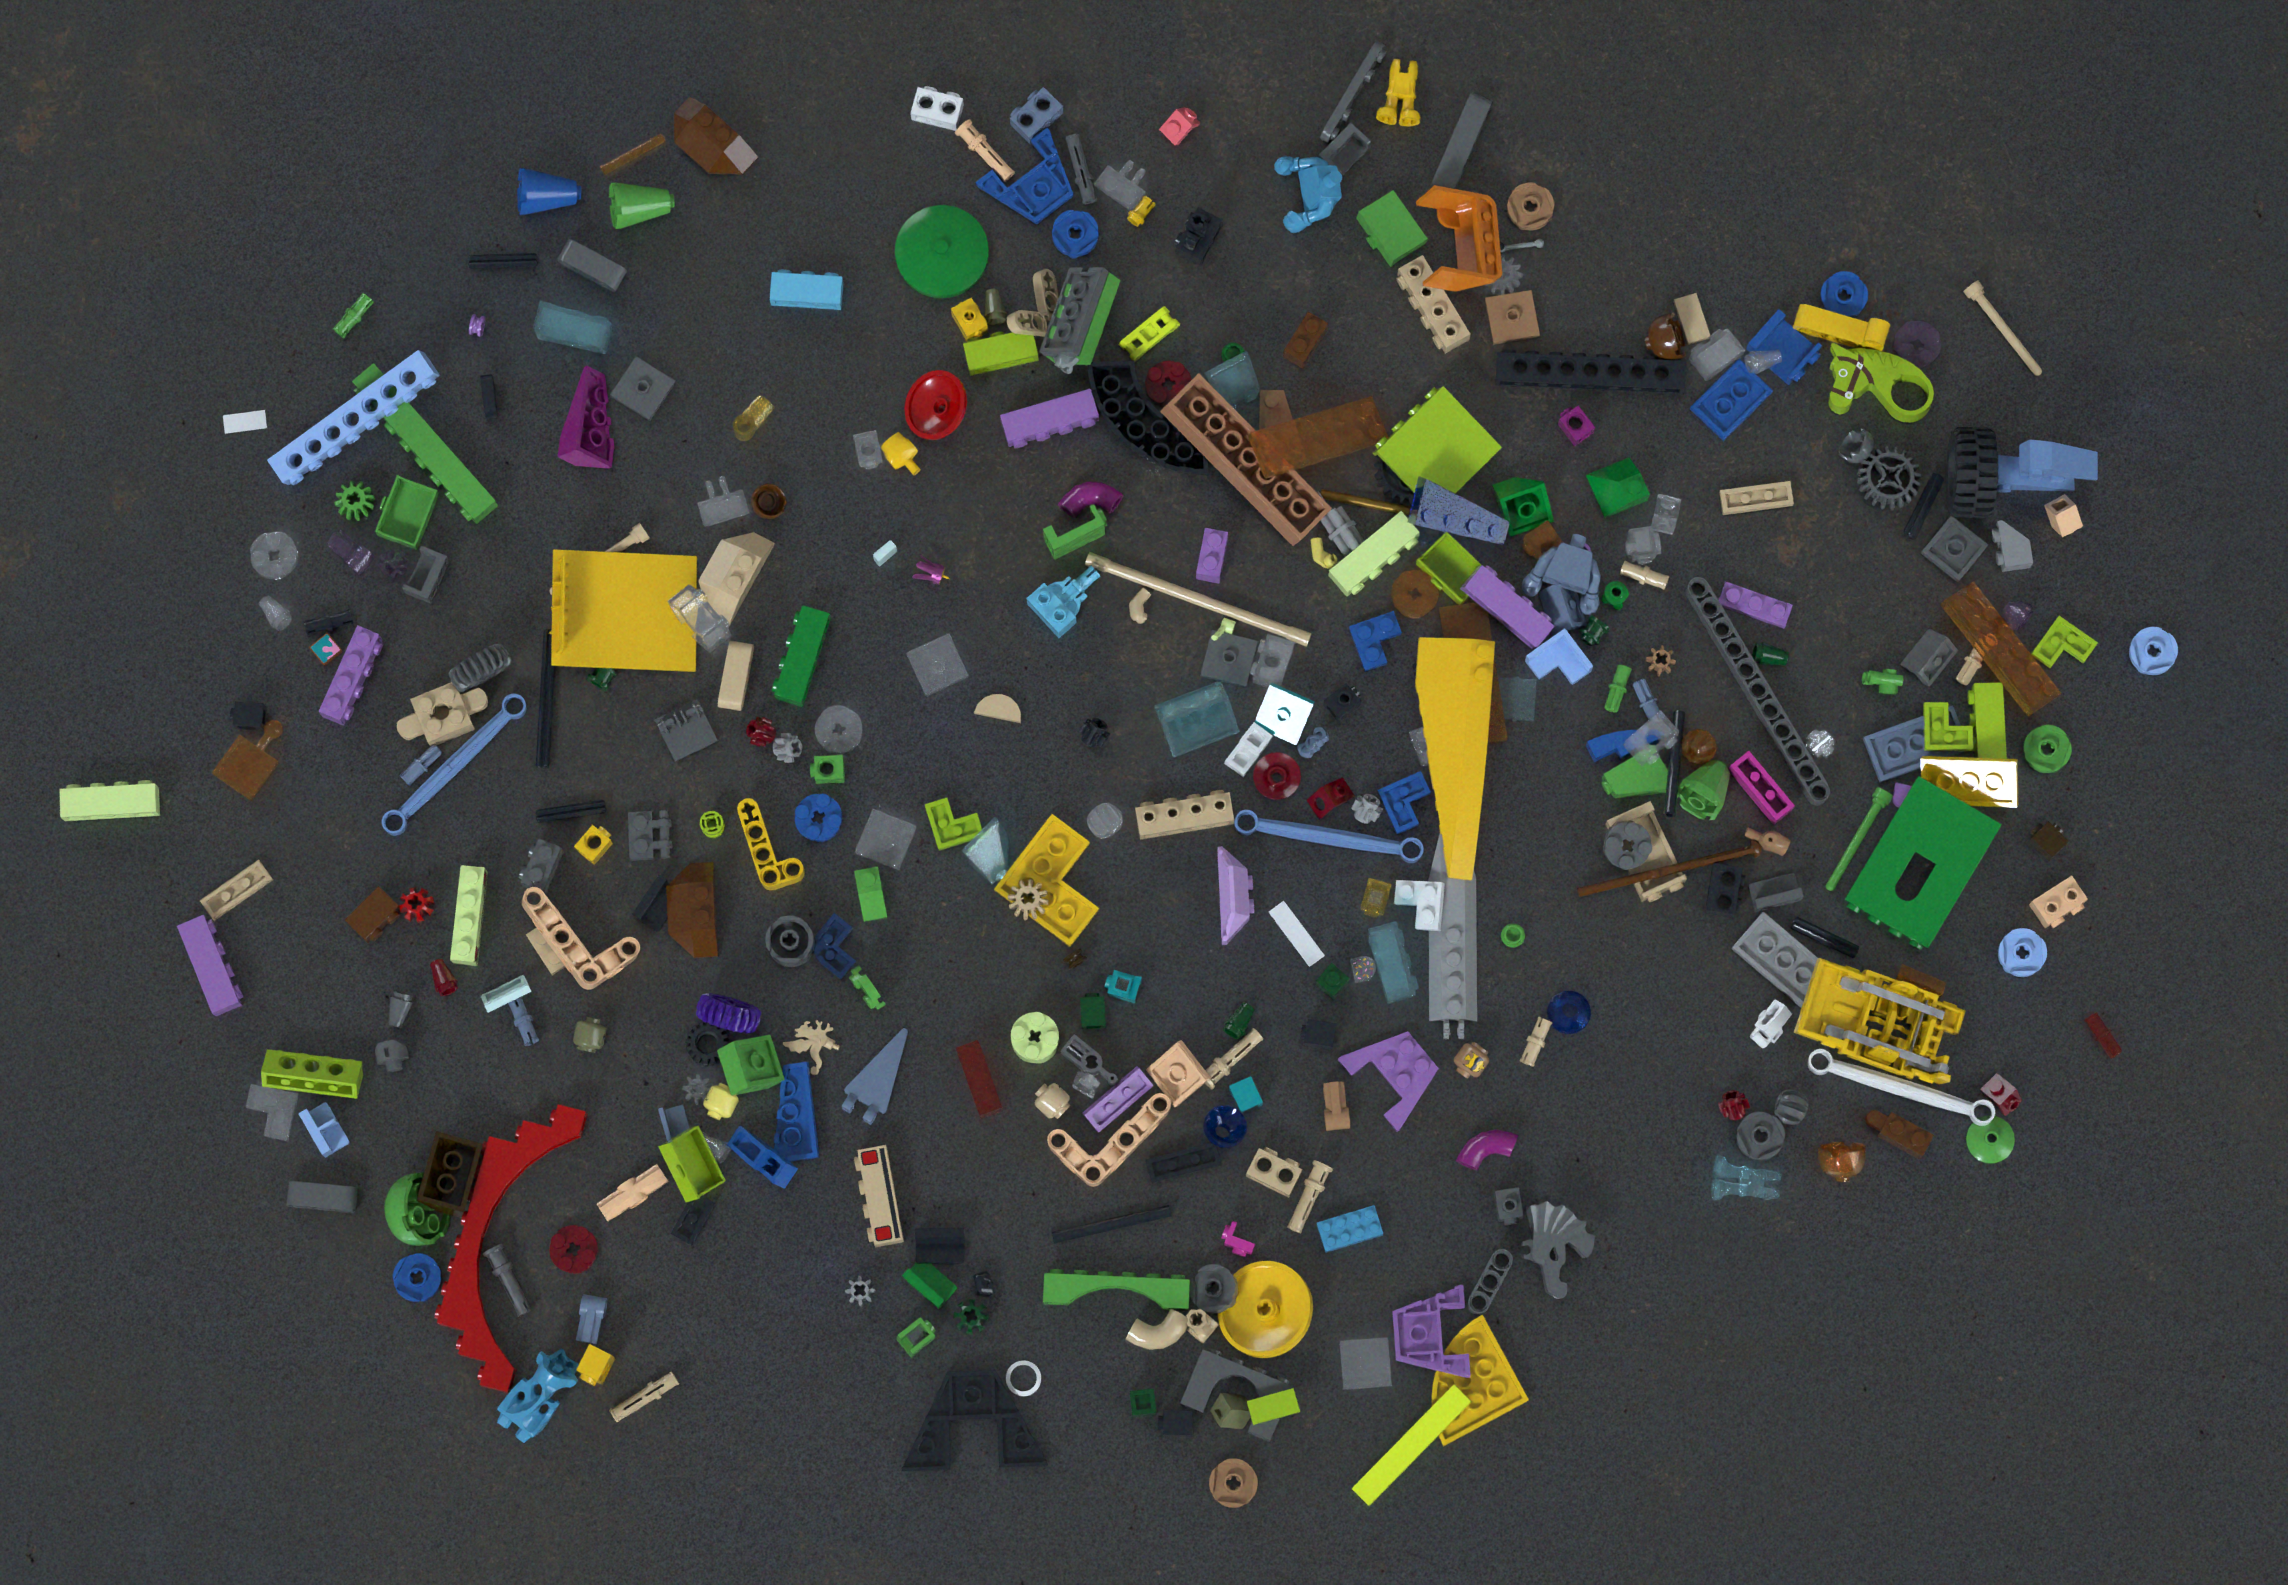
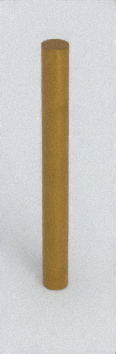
[1321,489,1414,516]

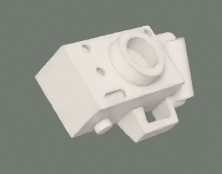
[1750,999,1792,1048]

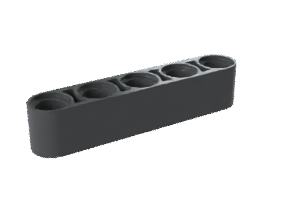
[1429,92,1493,190]

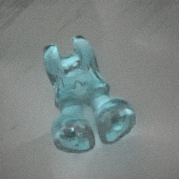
[1711,1155,1781,1201]

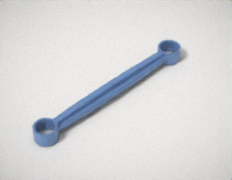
[382,694,527,836]
[1234,810,1424,863]

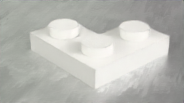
[1394,880,1445,931]

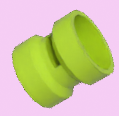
[700,811,725,838]

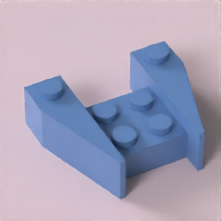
[1997,440,2098,493]

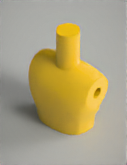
[881,432,921,475]

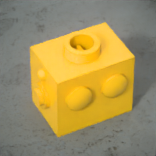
[951,297,988,341]

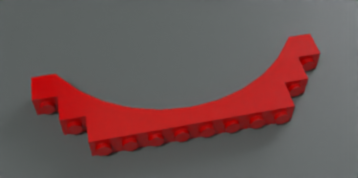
[434,1104,588,1394]

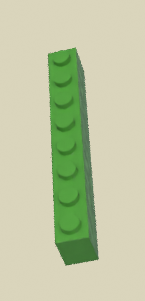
[352,363,498,524]

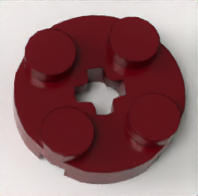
[1145,361,1192,408]
[549,1225,599,1274]

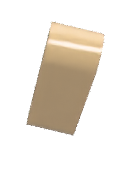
[718,641,754,711]

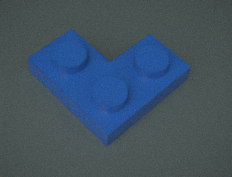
[1349,611,1402,672]
[1377,771,1431,834]

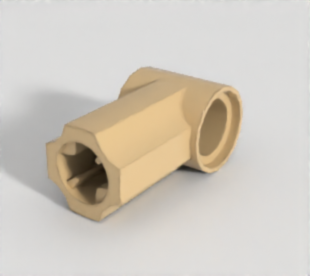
[1186,1309,1219,1343]

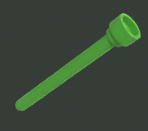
[1826,787,1893,891]

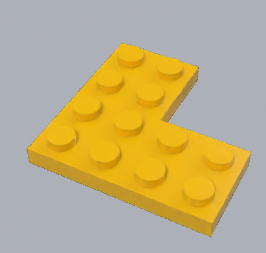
[994,814,1099,947]

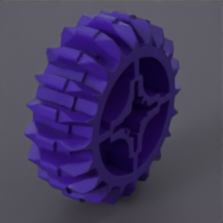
[696,993,761,1033]

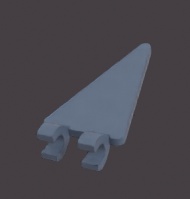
[842,1028,908,1125]

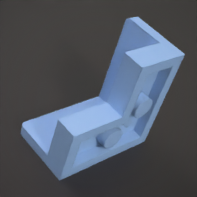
[1525,628,1593,685]

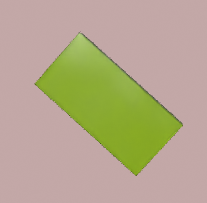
[1247,1388,1300,1425]

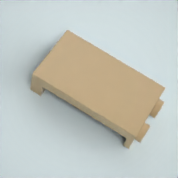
[1605,801,1687,902]

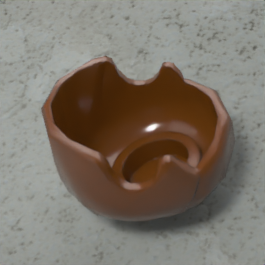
[751,483,787,520]

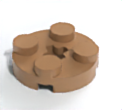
[1507,183,1554,230]
[1209,1459,1258,1508]

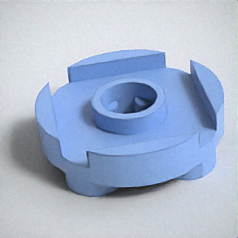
[2129,627,2178,675]
[1998,928,2047,977]

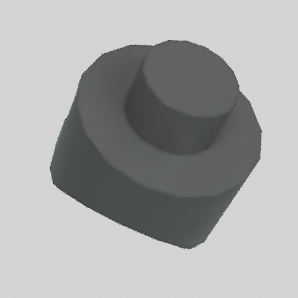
[375,1040,409,1072]

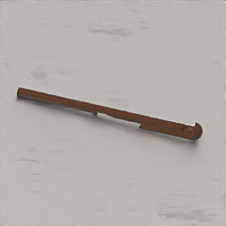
[1577,840,1762,897]

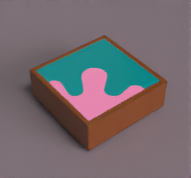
[309,633,343,666]

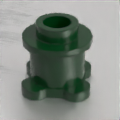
[1579,615,1609,646]
[586,668,617,692]

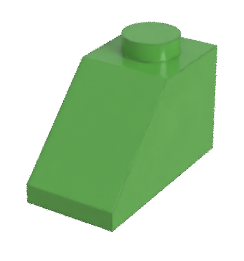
[854,867,887,922]

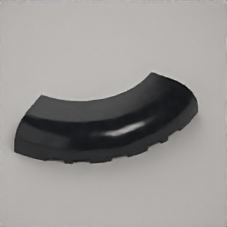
[1087,361,1209,475]

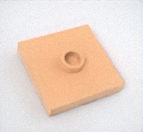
[1146,1040,1211,1107]

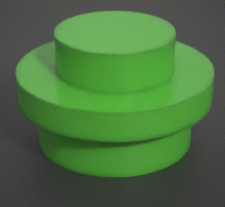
[1501,923,1525,948]

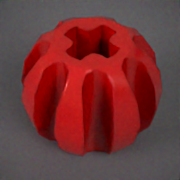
[399,887,435,922]

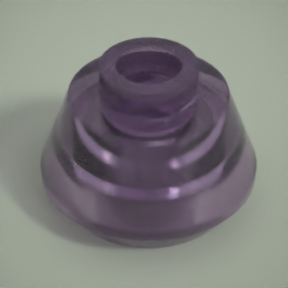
[2003,600,2034,631]

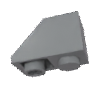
[1992,520,2033,572]

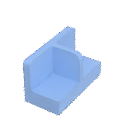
[299,1102,350,1158]

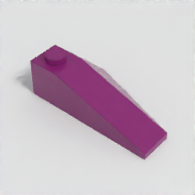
[558,366,614,469]

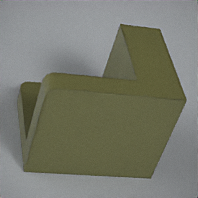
[1210,1393,1251,1429]

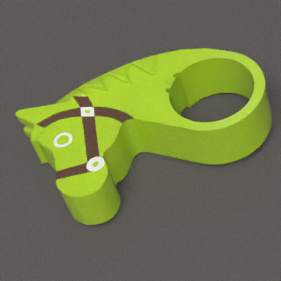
[1828,343,1934,423]

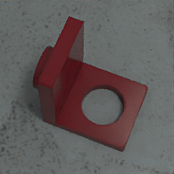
[1307,777,1355,819]

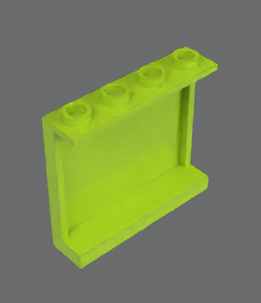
[1372,386,1502,515]

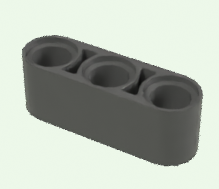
[557,239,627,292]
[286,1181,358,1213]
[1467,1249,1513,1315]

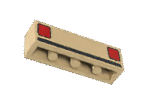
[854,1145,904,1247]

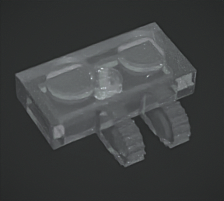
[1094,160,1146,211]
[697,476,750,527]

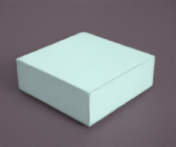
[873,541,897,567]

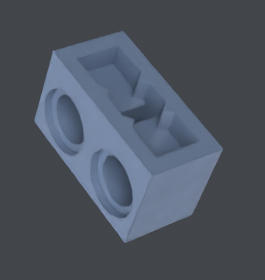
[1010,87,1063,144]

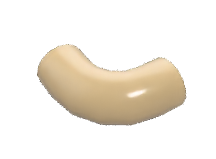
[1126,1309,1188,1350]

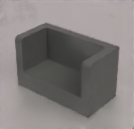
[1318,123,1371,176]
[402,546,450,604]

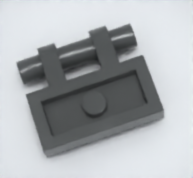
[628,810,672,861]

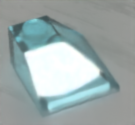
[962,817,1009,885]

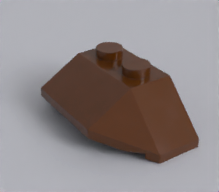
[674,97,758,175]
[666,862,718,958]

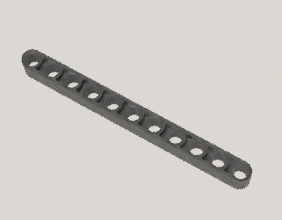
[1686,577,1830,806]

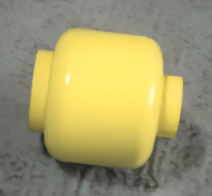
[703,1083,739,1121]

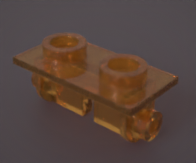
[1895,964,1946,1001]

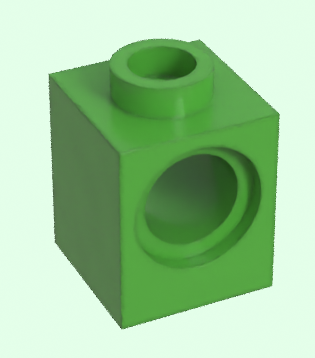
[810,755,845,784]

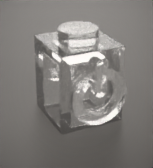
[1625,526,1661,564]

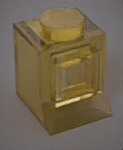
[1360,878,1392,917]

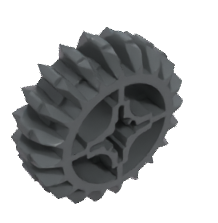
[1857,446,1922,510]
[449,644,512,692]

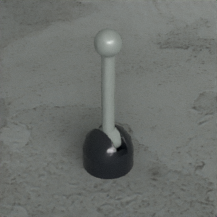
[1500,238,1544,256]

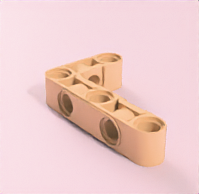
[522,887,640,990]
[1047,1093,1171,1187]

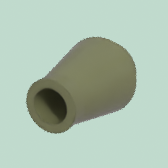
[984,289,1007,326]

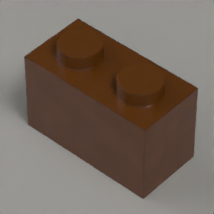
[1283,312,1328,369]
[345,886,400,943]

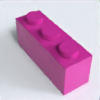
[1729,751,1795,825]

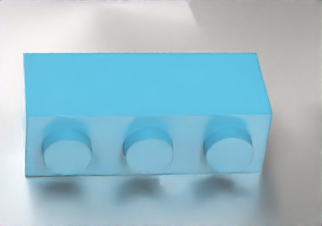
[770,269,843,310]

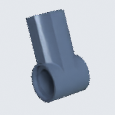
[576,1294,608,1345]

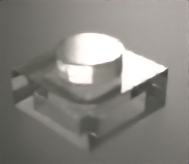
[1072,1071,1100,1099]

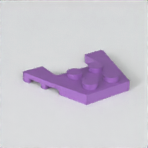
[1338,1031,1439,1132]
[1392,1285,1470,1378]

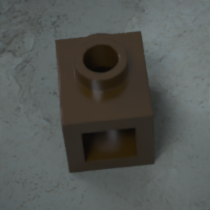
[2029,821,2069,862]

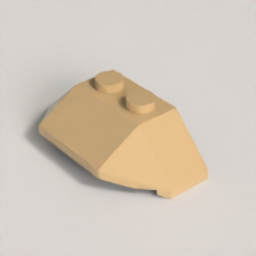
[699,532,775,626]

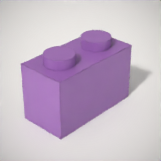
[1196,528,1228,584]

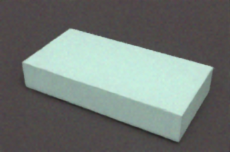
[481,975,531,1012]

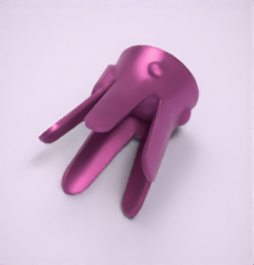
[912,555,949,584]

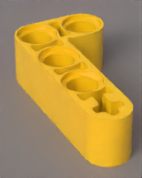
[1793,304,1890,351]
[737,798,805,890]

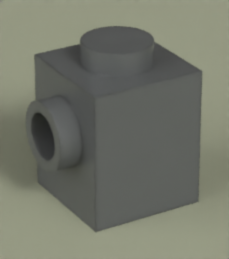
[1494,1187,1523,1225]

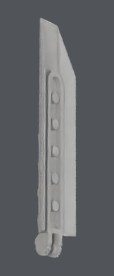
[1428,834,1477,1039]

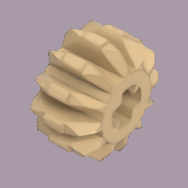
[1008,879,1048,920]

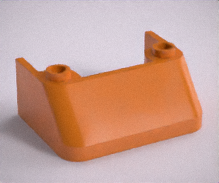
[1416,185,1502,291]

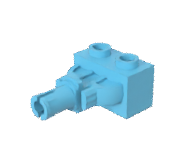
[1026,565,1101,638]

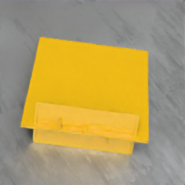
[549,549,697,672]

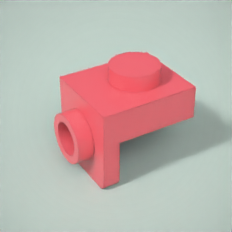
[1159,107,1200,146]

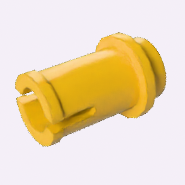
[1127,196,1156,227]

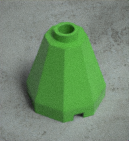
[1677,760,1731,820]

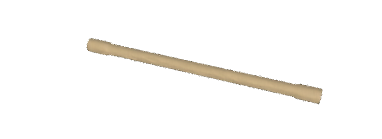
[1085,552,1312,647]

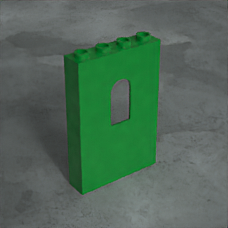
[1844,776,2002,950]

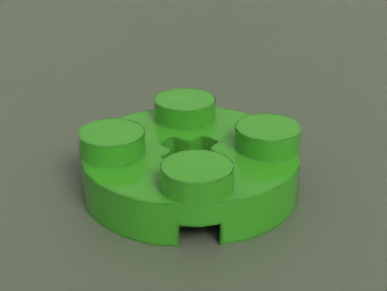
[2023,725,2072,773]
[849,965,886,1010]

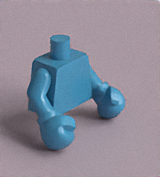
[1274,156,1342,233]

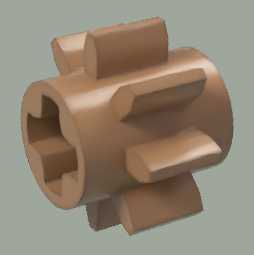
[1645,645,1676,676]

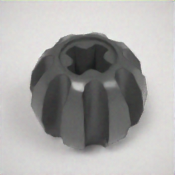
[1774,1089,1808,1125]

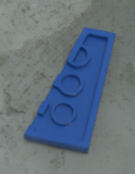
[774,1062,820,1162]

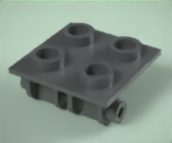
[655,699,718,762]

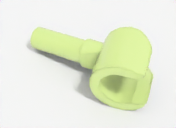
[1211,618,1236,641]

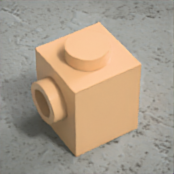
[2044,494,2083,537]

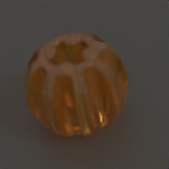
[1682,729,1717,764]

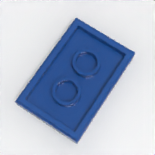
[1690,358,1773,441]

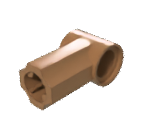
[1323,1081,1350,1131]

